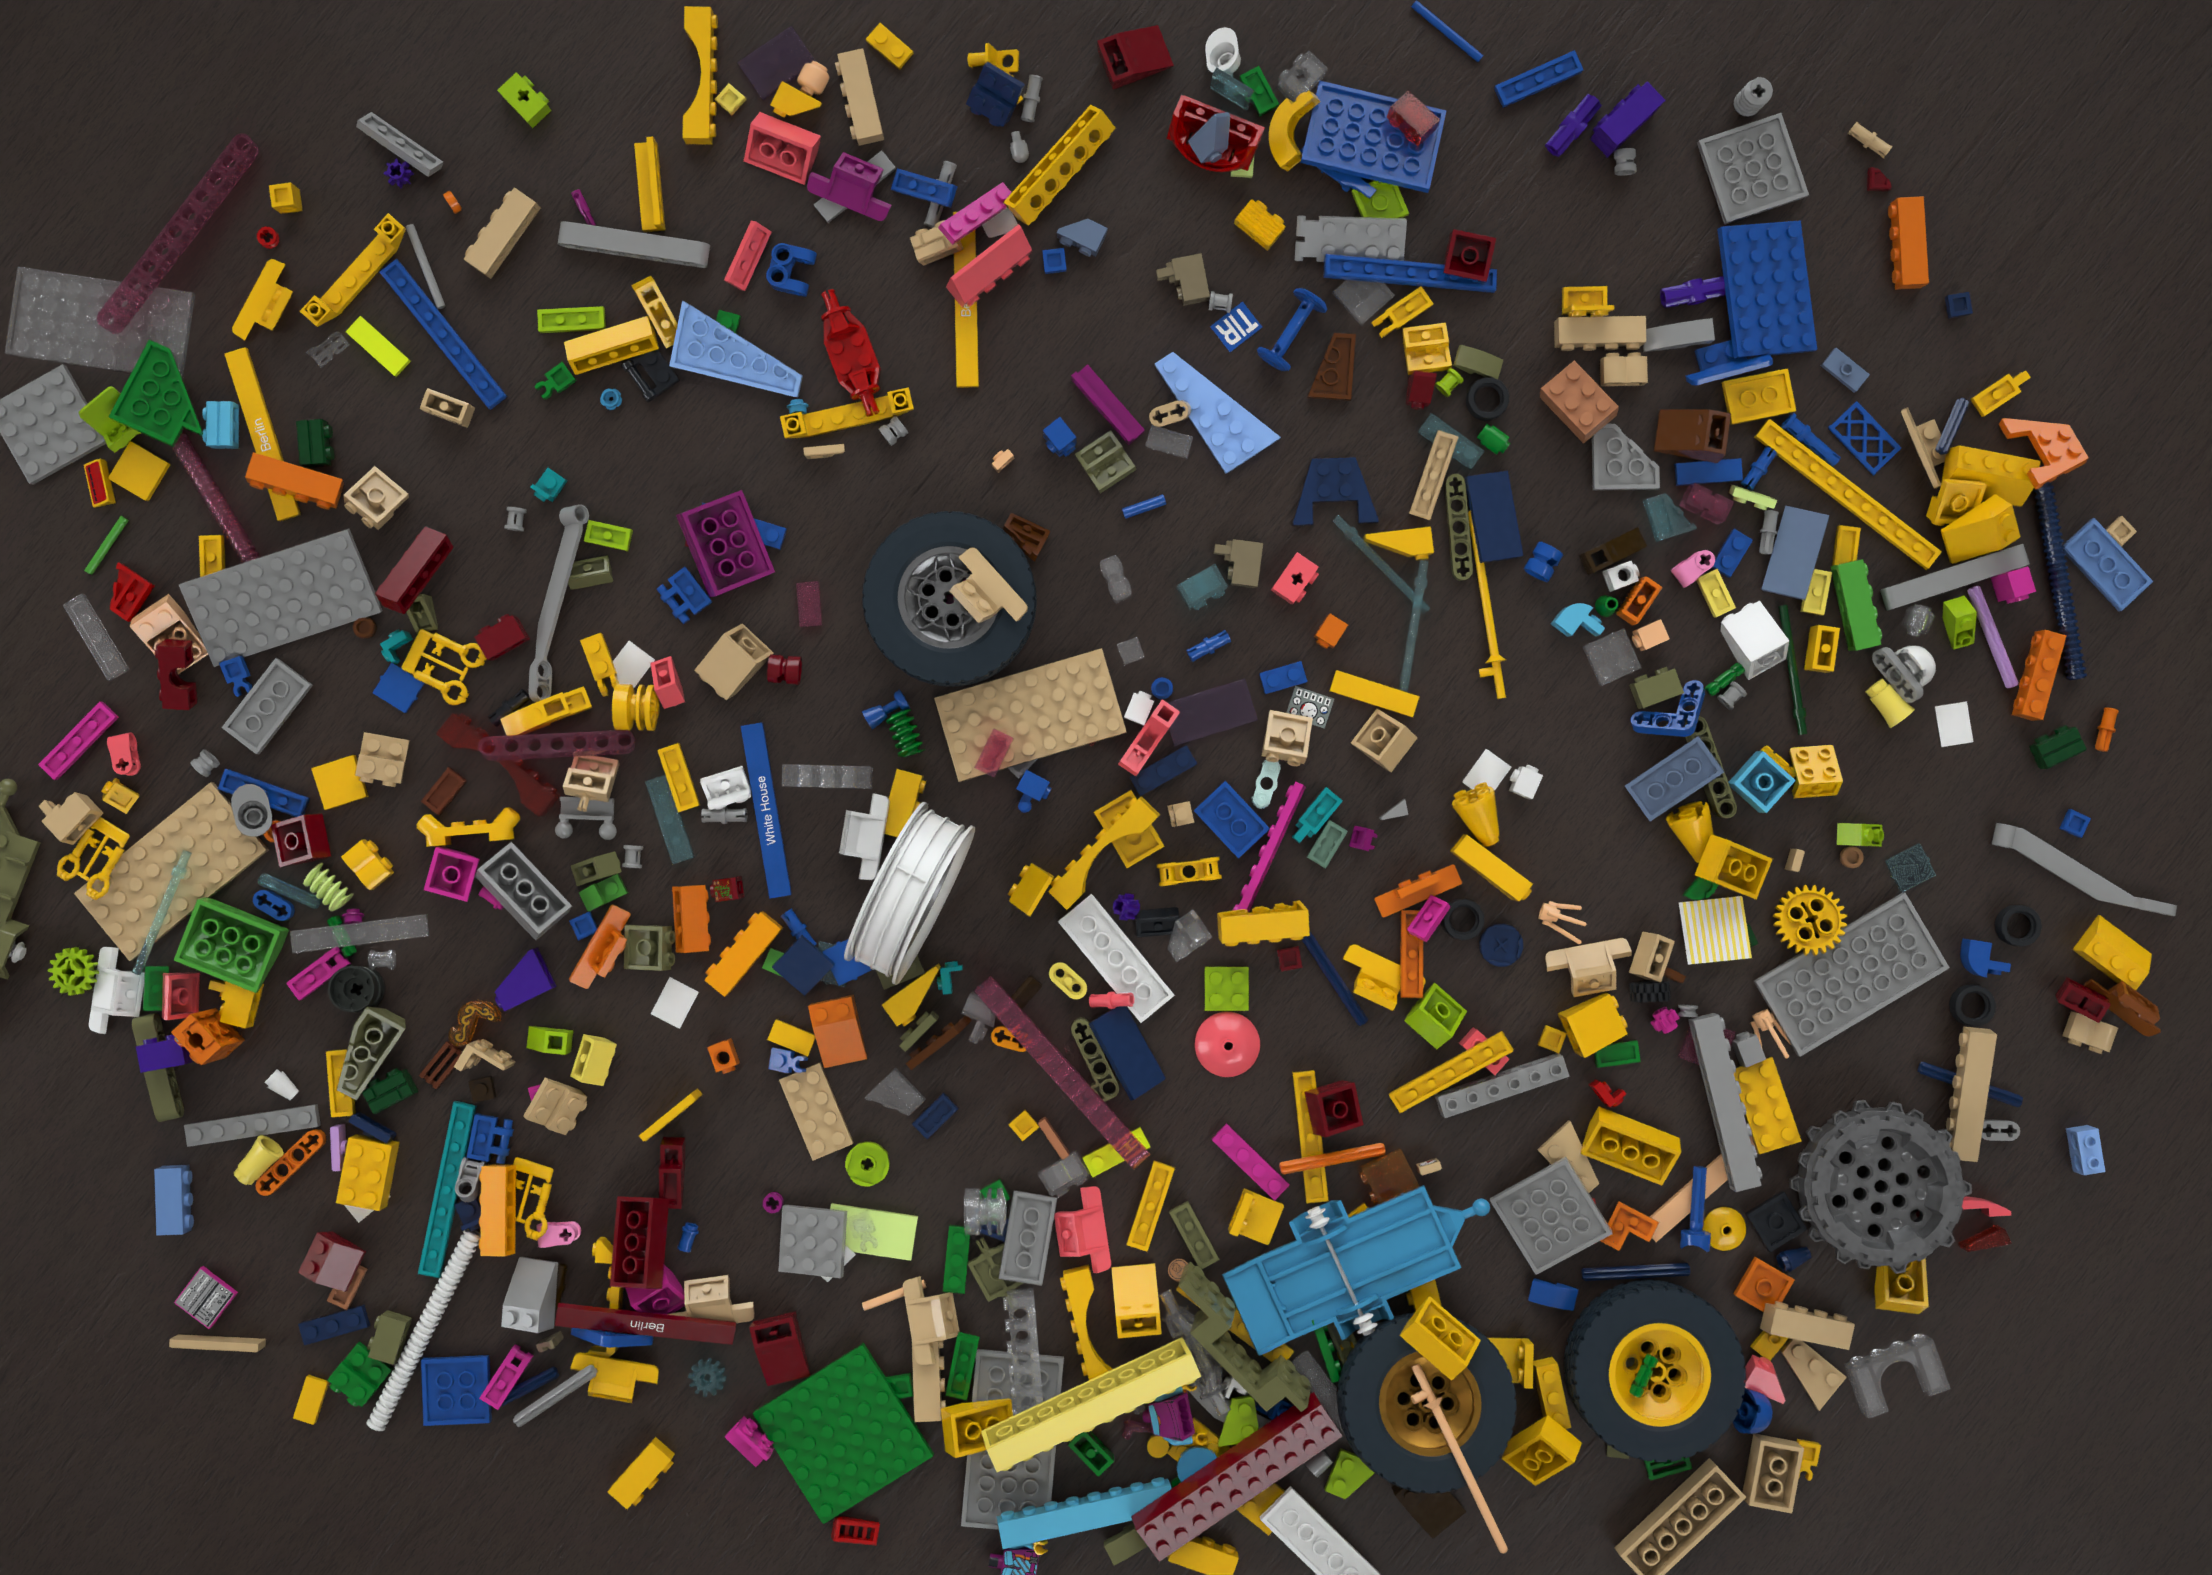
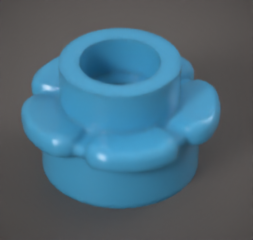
[600,388,622,410]
[787,399,808,414]

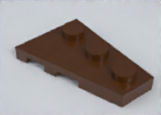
[1307,333,1356,401]
[906,1014,972,1070]

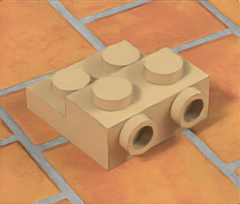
[344,466,409,530]
[1261,710,1313,766]
[355,732,410,787]
[524,1078,587,1135]

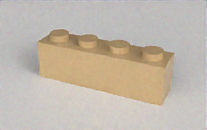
[835,48,884,146]
[464,187,541,279]
[1554,316,1646,351]
[1760,1301,1855,1350]
[912,1340,946,1422]

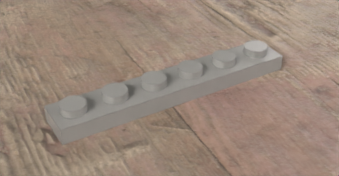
[184,1104,321,1147]

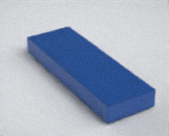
[891,168,957,208]
[1674,458,1743,486]

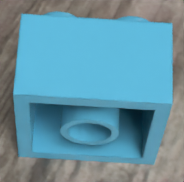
[1728,751,1796,813]

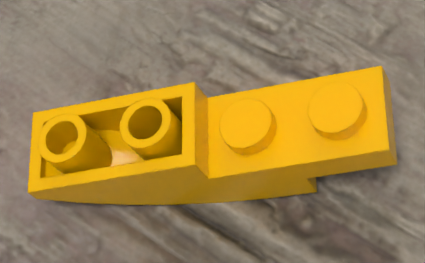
[500,686,592,740]

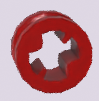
[257,227,279,249]

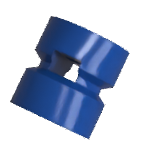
[1523,542,1563,582]

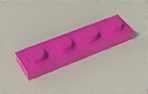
[938,182,1012,245]
[38,702,119,780]
[1212,1123,1290,1201]

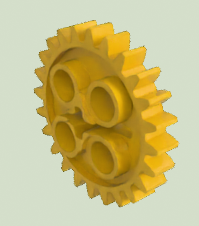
[1773,885,1847,956]

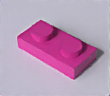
[1407,895,1451,942]

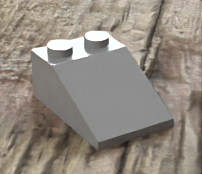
[501,1257,558,1333]

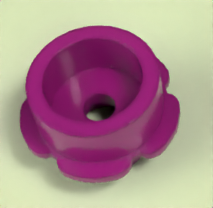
[342,909,365,925]

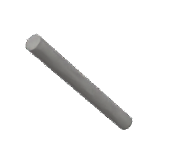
[406,224,445,309]

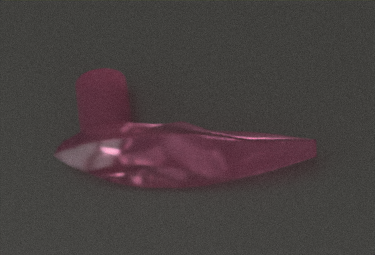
[1122,1420,1154,1440]

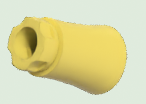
[1865,678,1915,728]
[234,1135,284,1185]

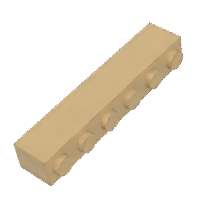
[1946,1027,1997,1162]

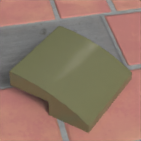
[1075,430,1137,494]

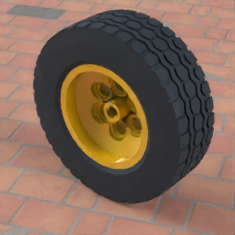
[1564,1280,1746,1462]

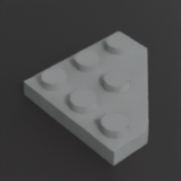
[1592,424,1660,490]

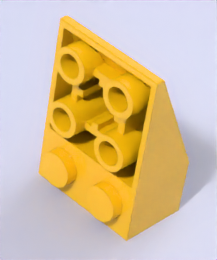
[1111,1263,1162,1338]

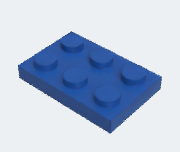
[1193,781,1270,858]

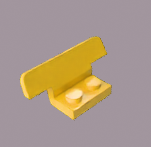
[232,259,293,340]
[1343,945,1426,1011]
[570,1352,659,1403]

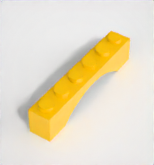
[683,6,718,144]
[1048,796,1160,910]
[1060,1264,1113,1380]

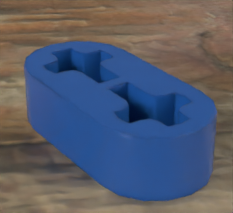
[253,890,295,921]

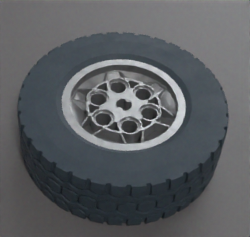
[862,511,1037,687]

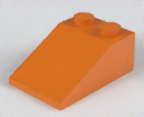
[808,995,867,1068]

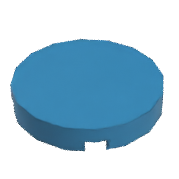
[1177,1445,1217,1482]

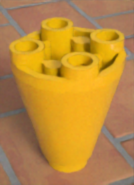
[1452,782,1499,847]

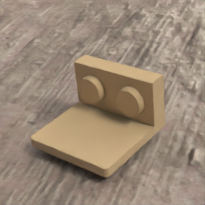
[454,1039,515,1071]

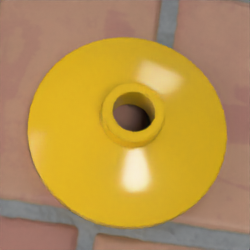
[1702,1207,1746,1251]

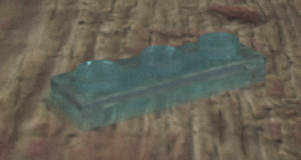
[1418,413,1484,470]

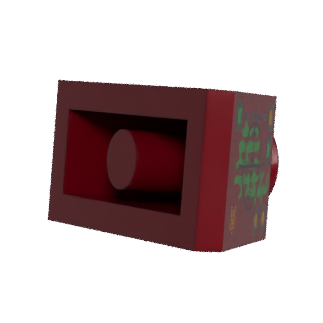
[710,876,745,902]

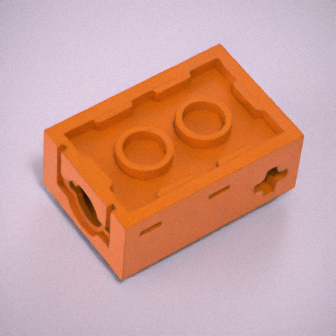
[171,1008,245,1065]

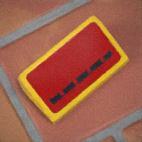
[84,458,116,508]

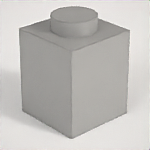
[1731,1031,1766,1067]

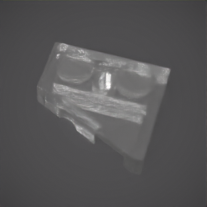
[865,1068,926,1116]

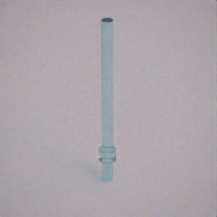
[1333,515,1430,614]
[1399,560,1429,691]
[132,850,192,975]

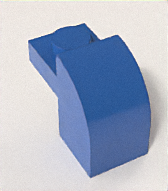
[1960,938,2011,977]

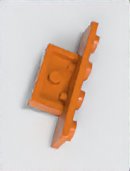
[1374,864,1462,917]
[569,904,631,989]

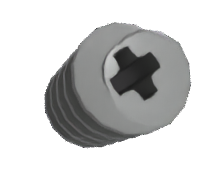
[1734,77,1773,116]

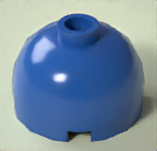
[1733,1389,1773,1434]

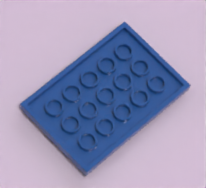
[1300,80,1446,193]
[1717,221,1817,359]

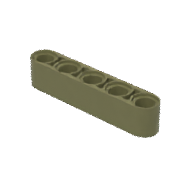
[1683,716,1737,818]
[132,1013,184,1122]

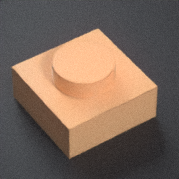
[992,449,1014,473]

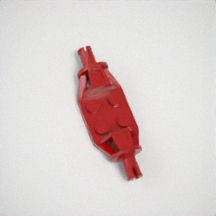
[821,289,881,417]

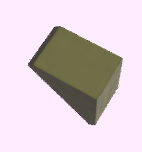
[406,594,438,634]

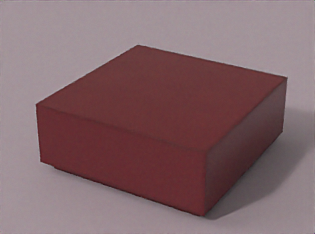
[1277,946,1303,972]

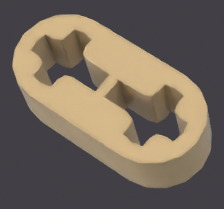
[1149,400,1191,427]

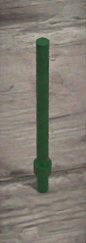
[1779,605,1807,735]

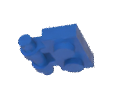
[656,567,713,624]
[466,1113,514,1164]

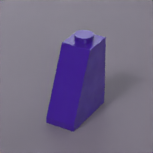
[495,947,557,1011]

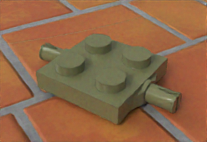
[968,1237,1023,1307]

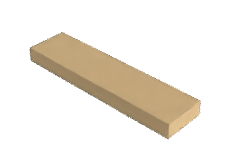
[1409,430,1459,520]
[169,1334,266,1352]

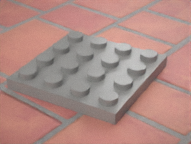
[1697,113,1809,225]
[0,364,106,485]
[1490,1157,1613,1275]

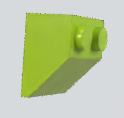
[1404,983,1467,1049]

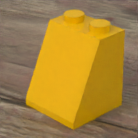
[1558,993,1628,1058]

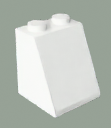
[1720,601,1789,680]

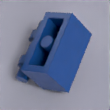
[1016,770,1052,813]

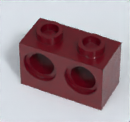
[2056,977,2111,1023]

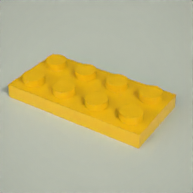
[1734,1057,1802,1154]

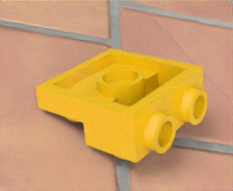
[1926,479,1987,526]

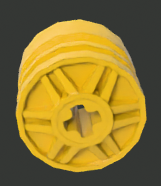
[612,684,659,731]

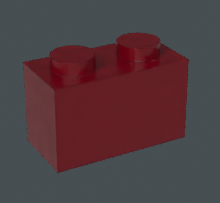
[474,614,530,661]

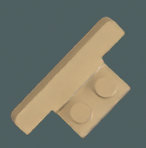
[1901,407,1946,489]
[950,548,1028,623]
[1545,938,1632,997]
[667,1275,755,1323]
[903,1276,960,1365]

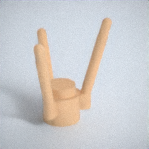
[1538,901,1587,944]
[1750,1009,1791,1059]

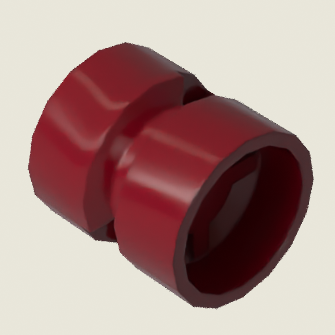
[767,654,802,685]

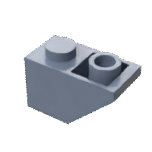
[1057,219,1108,257]

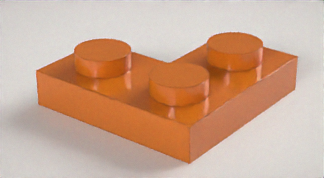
[1600,1201,1660,1251]

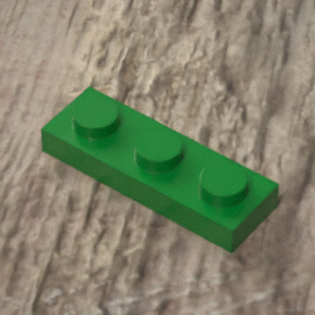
[943,1225,971,1294]
[1311,1320,1342,1383]
[945,1332,980,1400]

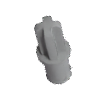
[1759,510,1779,555]

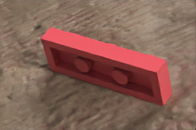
[724,221,772,291]

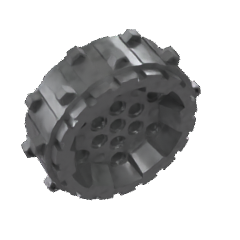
[1789,1100,1972,1274]

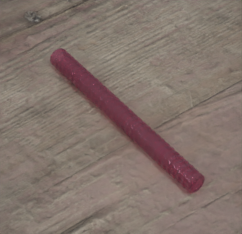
[171,429,260,563]

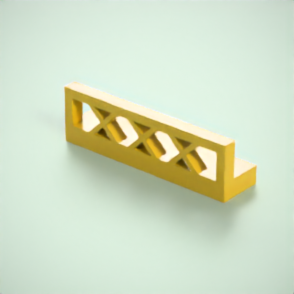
[634,136,665,232]

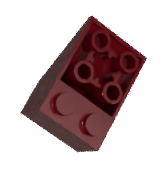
[1097,25,1174,90]
[749,1311,810,1386]

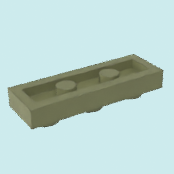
[1169,1201,1220,1269]

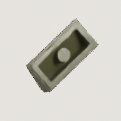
[568,555,613,590]

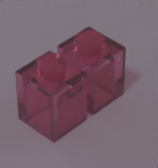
[1679,483,1734,525]

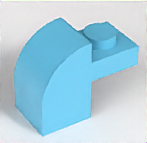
[1551,603,1605,637]

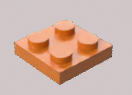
[1733,1257,1795,1312]

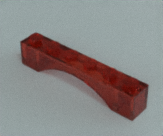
[436,713,560,817]

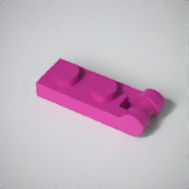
[286,946,351,1001]
[479,1344,534,1410]

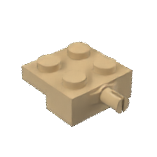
[563,752,619,812]

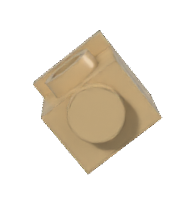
[1167,801,1194,827]

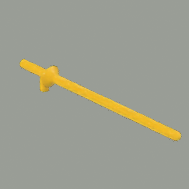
[1468,510,1506,699]

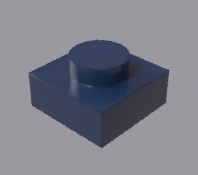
[1945,292,1973,319]

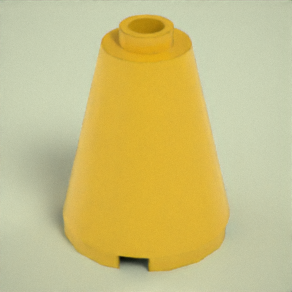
[1666,801,1714,863]

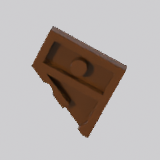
[1003,513,1051,561]

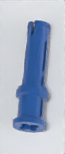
[1780,413,1841,467]

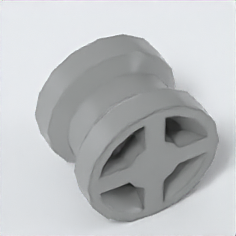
[190,749,220,777]

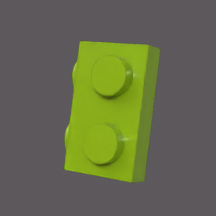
[78,386,141,453]

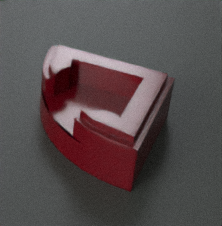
[1867,167,1891,191]

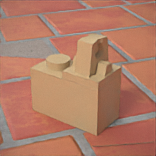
[39,792,103,845]

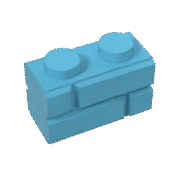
[202,401,239,449]

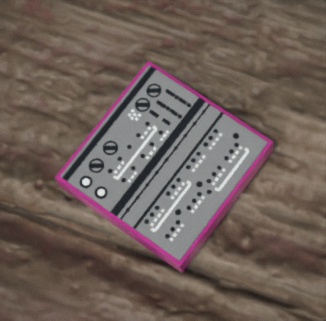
[174,1266,238,1329]

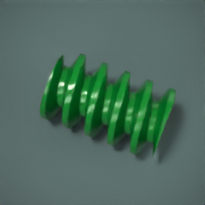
[886,709,925,757]

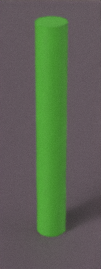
[84,516,129,575]

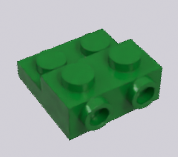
[327,1341,394,1407]

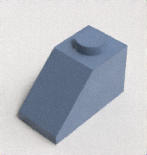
[1188,112,1230,163]

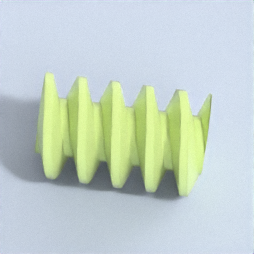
[303,863,354,911]

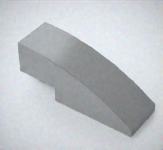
[1643,318,1715,352]

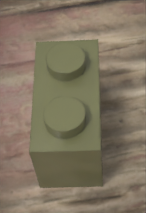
[1629,666,1684,709]
[367,1310,412,1365]

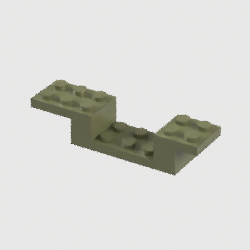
[1178,1261,1311,1412]

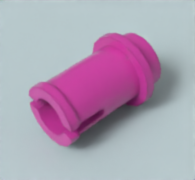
[478,886,504,910]

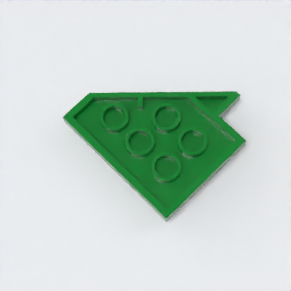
[109,340,203,447]

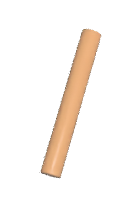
[862,1279,927,1311]

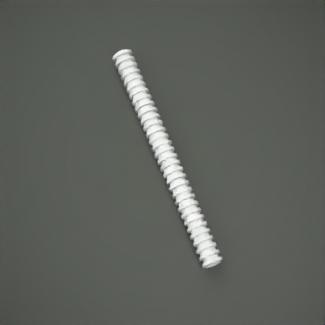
[366,1228,481,1431]

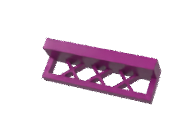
[1071,364,1145,446]

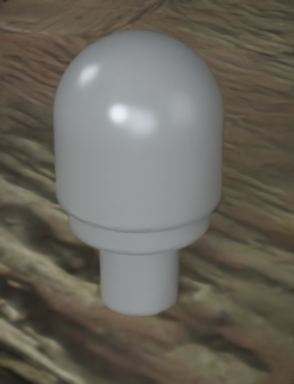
[1010,131,1029,163]

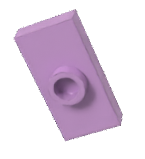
[330,1124,348,1171]

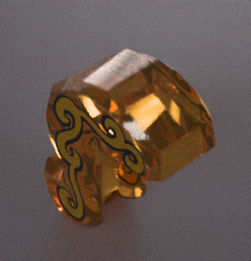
[449,999,501,1047]

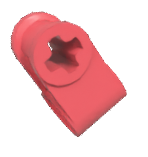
[107,732,141,776]

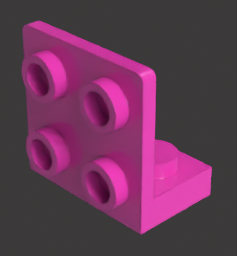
[725,1416,774,1467]

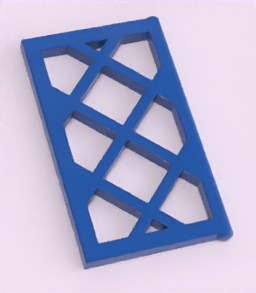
[1828,401,1901,475]

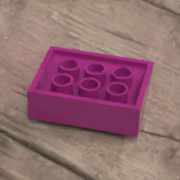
[676,490,775,597]

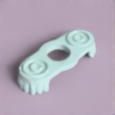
[1251,760,1281,809]

